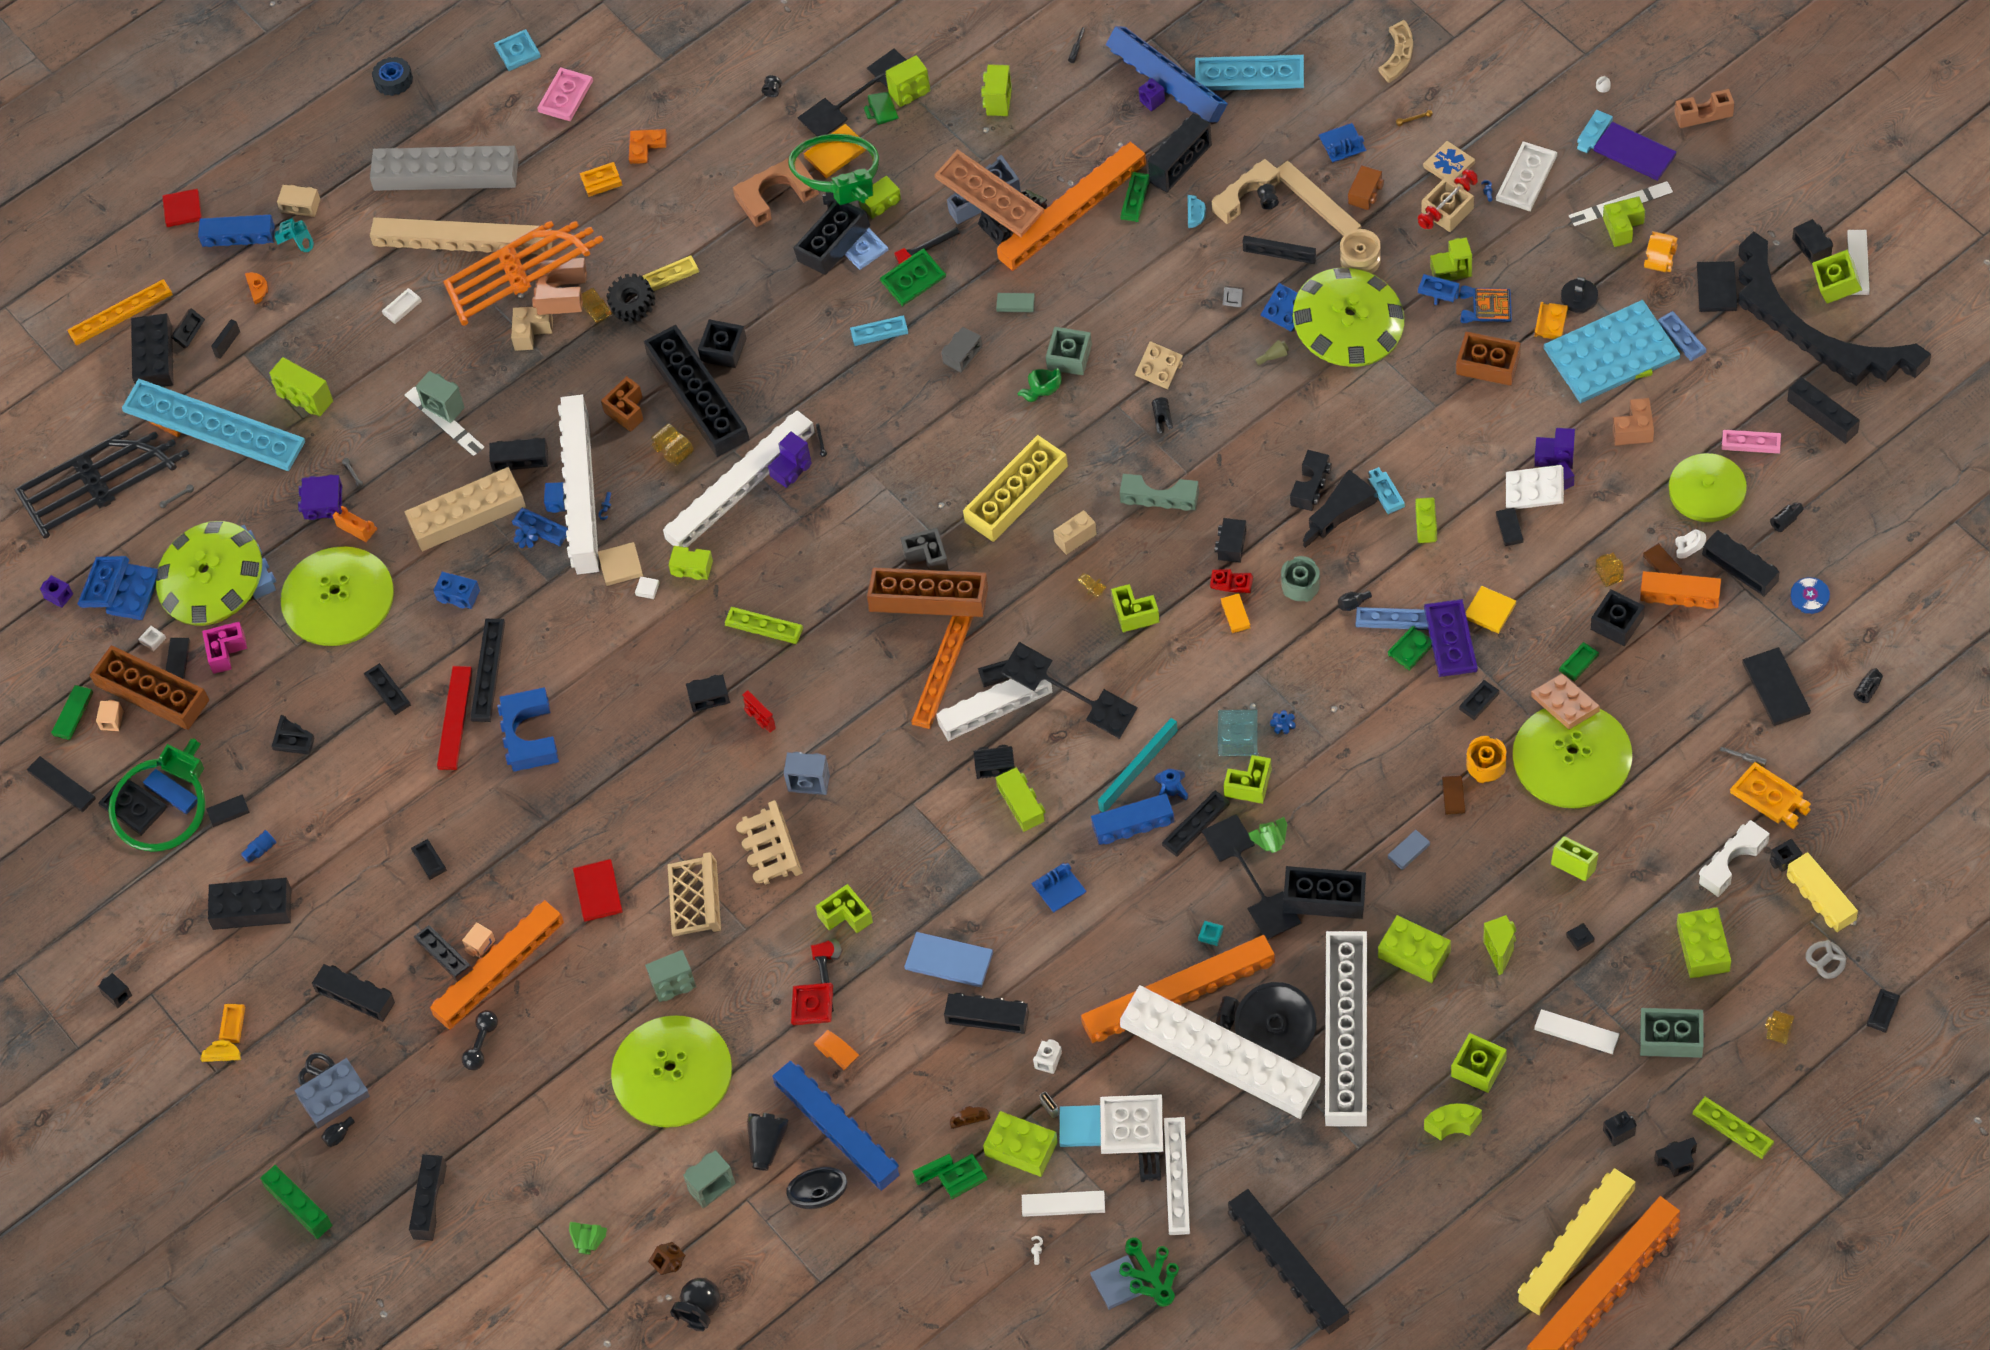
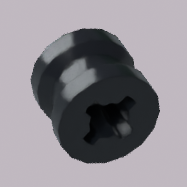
[761,75,782,98]

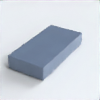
[1388,830,1430,870]

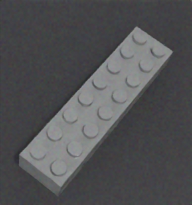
[370,146,519,191]

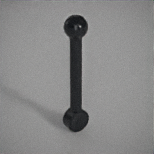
[816,423,827,457]

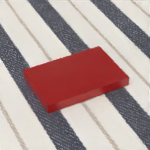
[573,859,623,922]

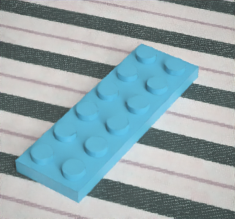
[1195,55,1304,91]

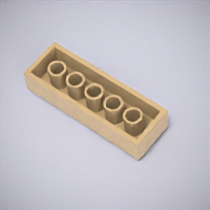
[404,467,526,551]

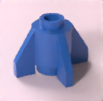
[1154,769,1188,800]

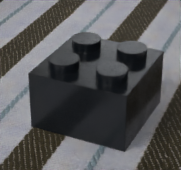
[698,319,747,368]
[1590,589,1645,647]

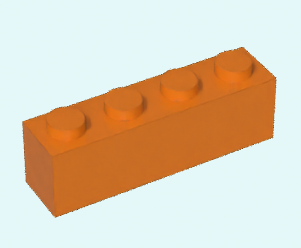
[1640,571,1721,609]

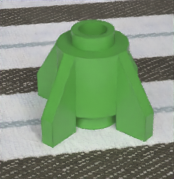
[1248,817,1287,853]
[569,1222,607,1255]

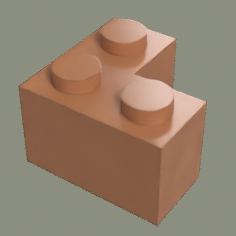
[1613,398,1654,446]

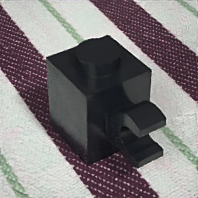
[1603,1111,1637,1146]

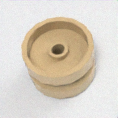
[1340,229,1381,274]

